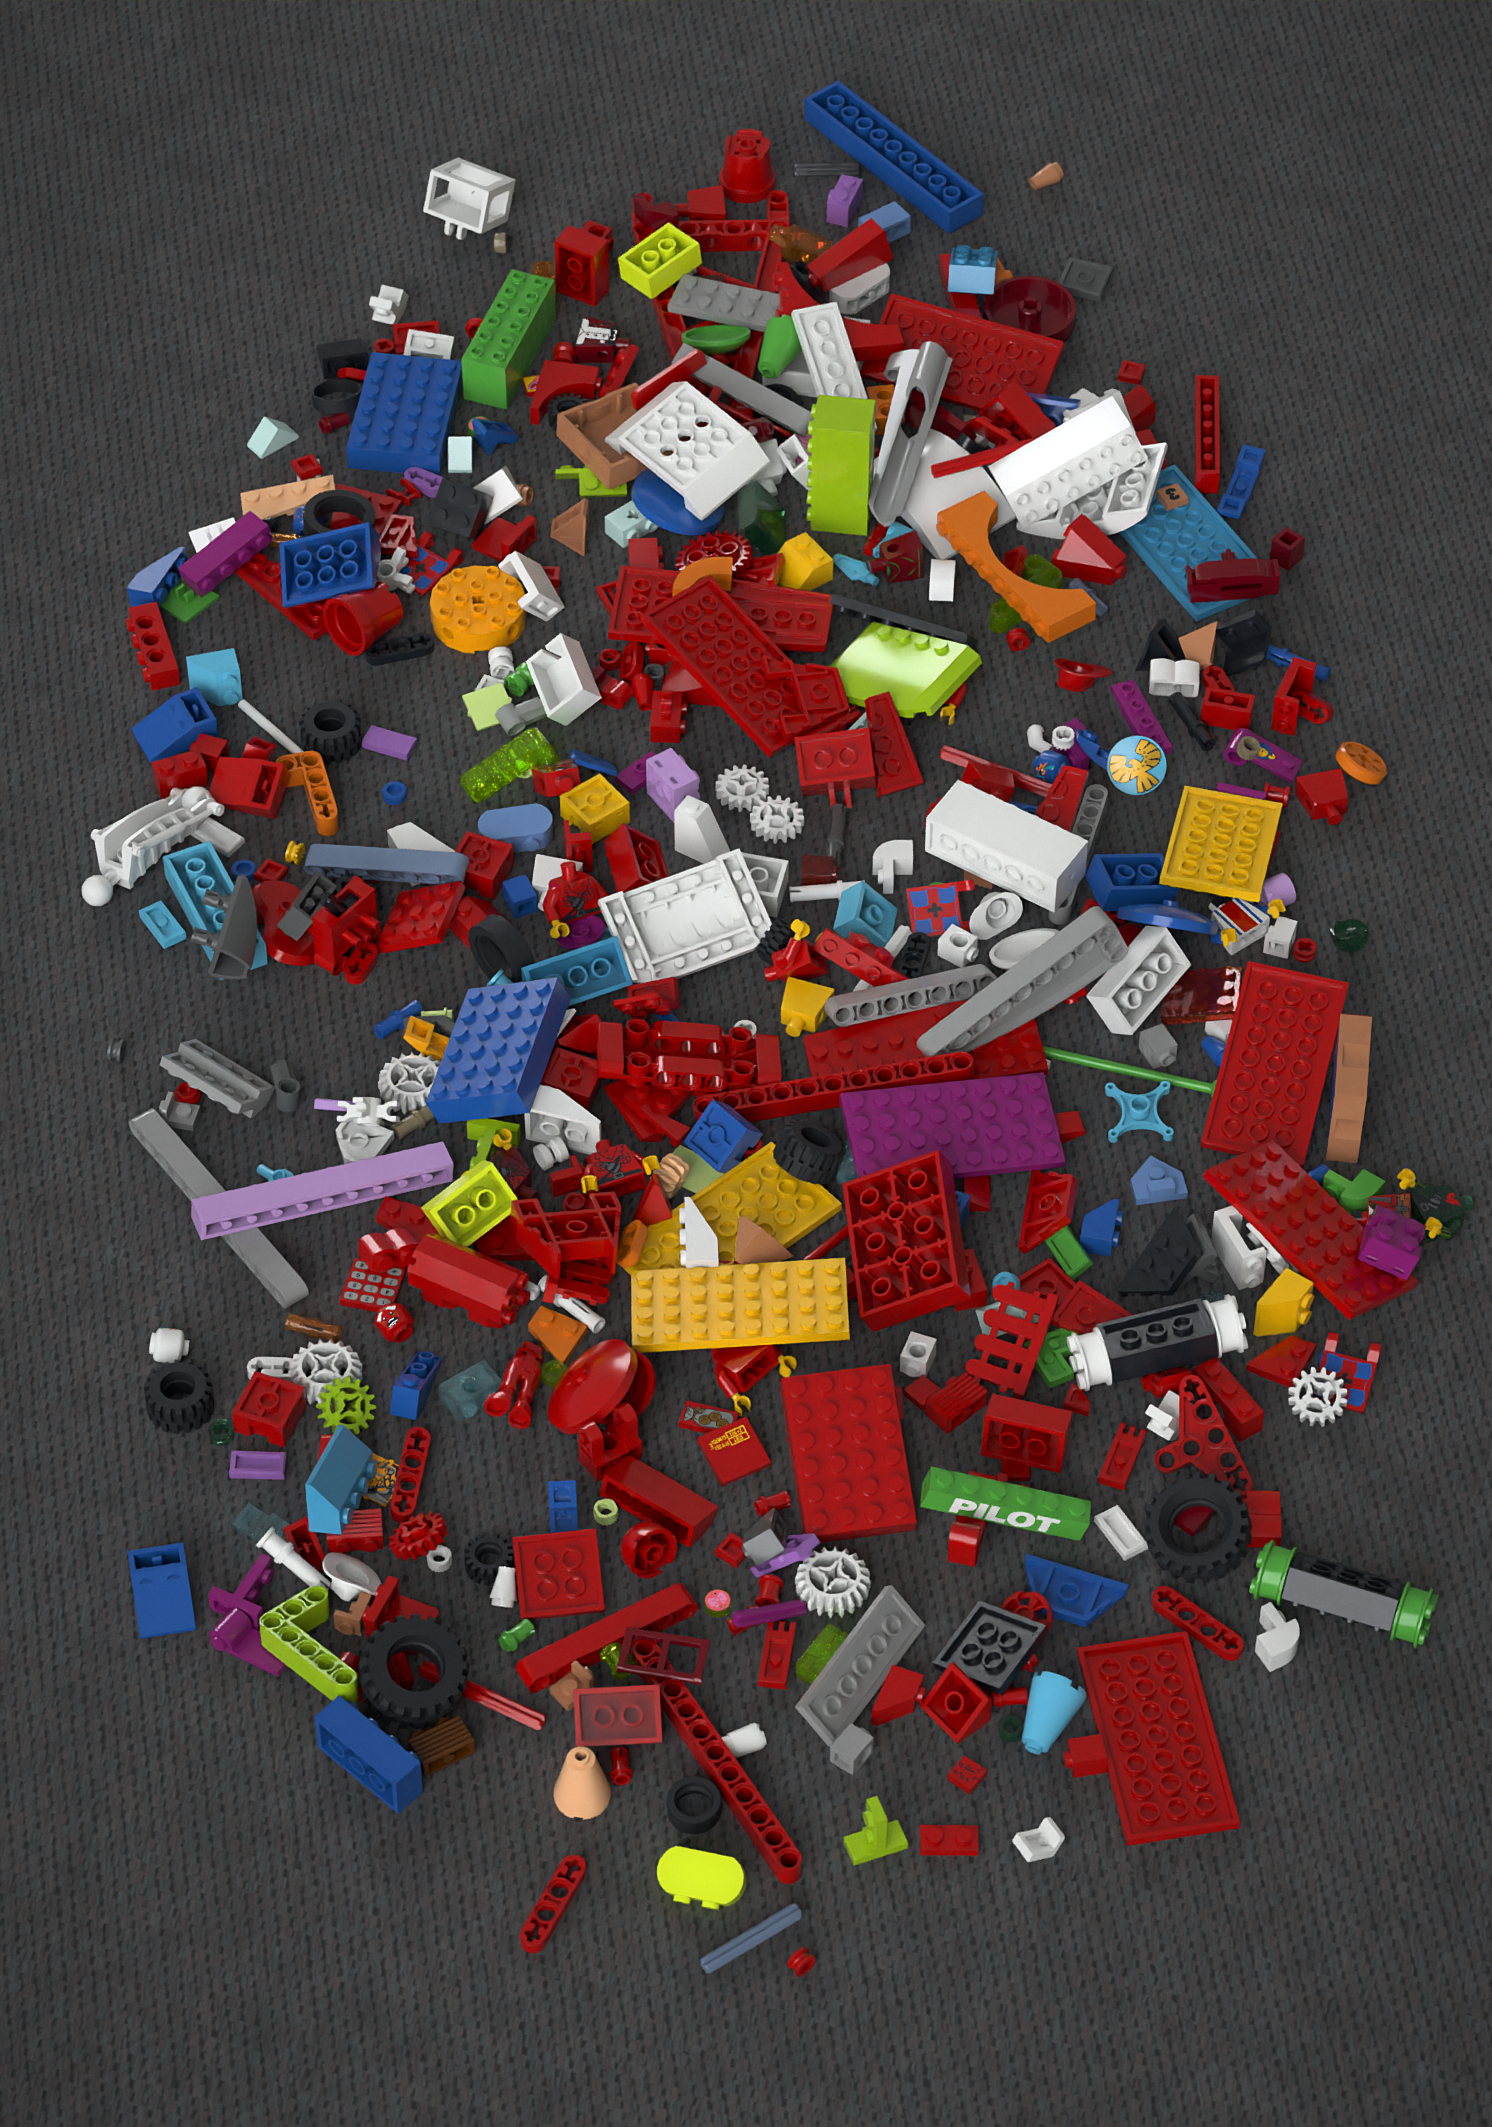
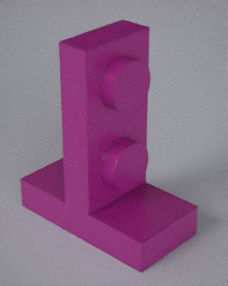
[208,1553,274,1631]

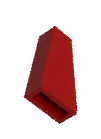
[807,218,894,292]

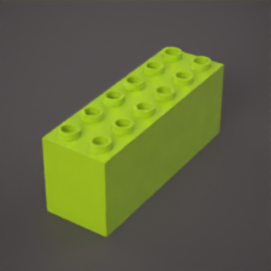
[807,394,876,536]

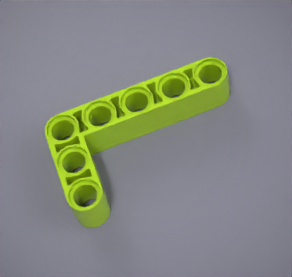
[259,1586,358,1703]

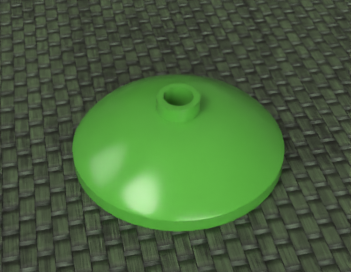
[682,325,751,356]

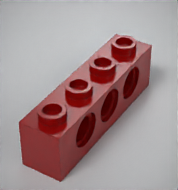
[125,602,180,691]

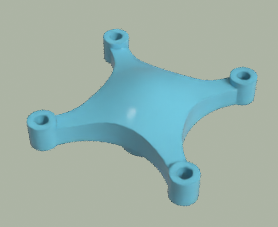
[1105,1081,1174,1143]

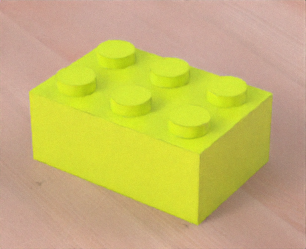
[618,222,702,299]
[421,1160,518,1247]

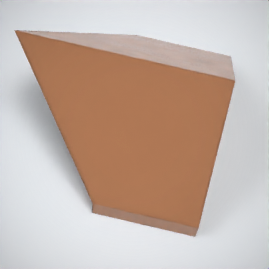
[550,498,589,556]
[1178,621,1217,670]
[734,1216,793,1264]

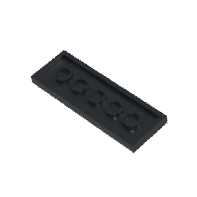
[830,594,977,650]

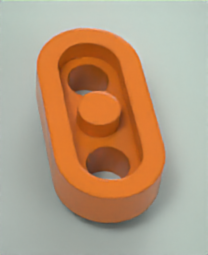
[616,1220,648,1268]

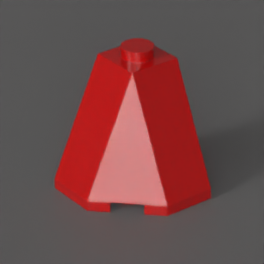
[1051,514,1127,585]

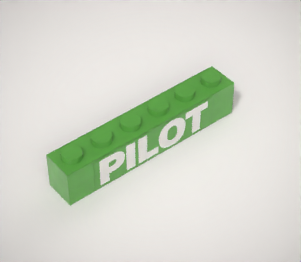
[920,1466,1091,1540]

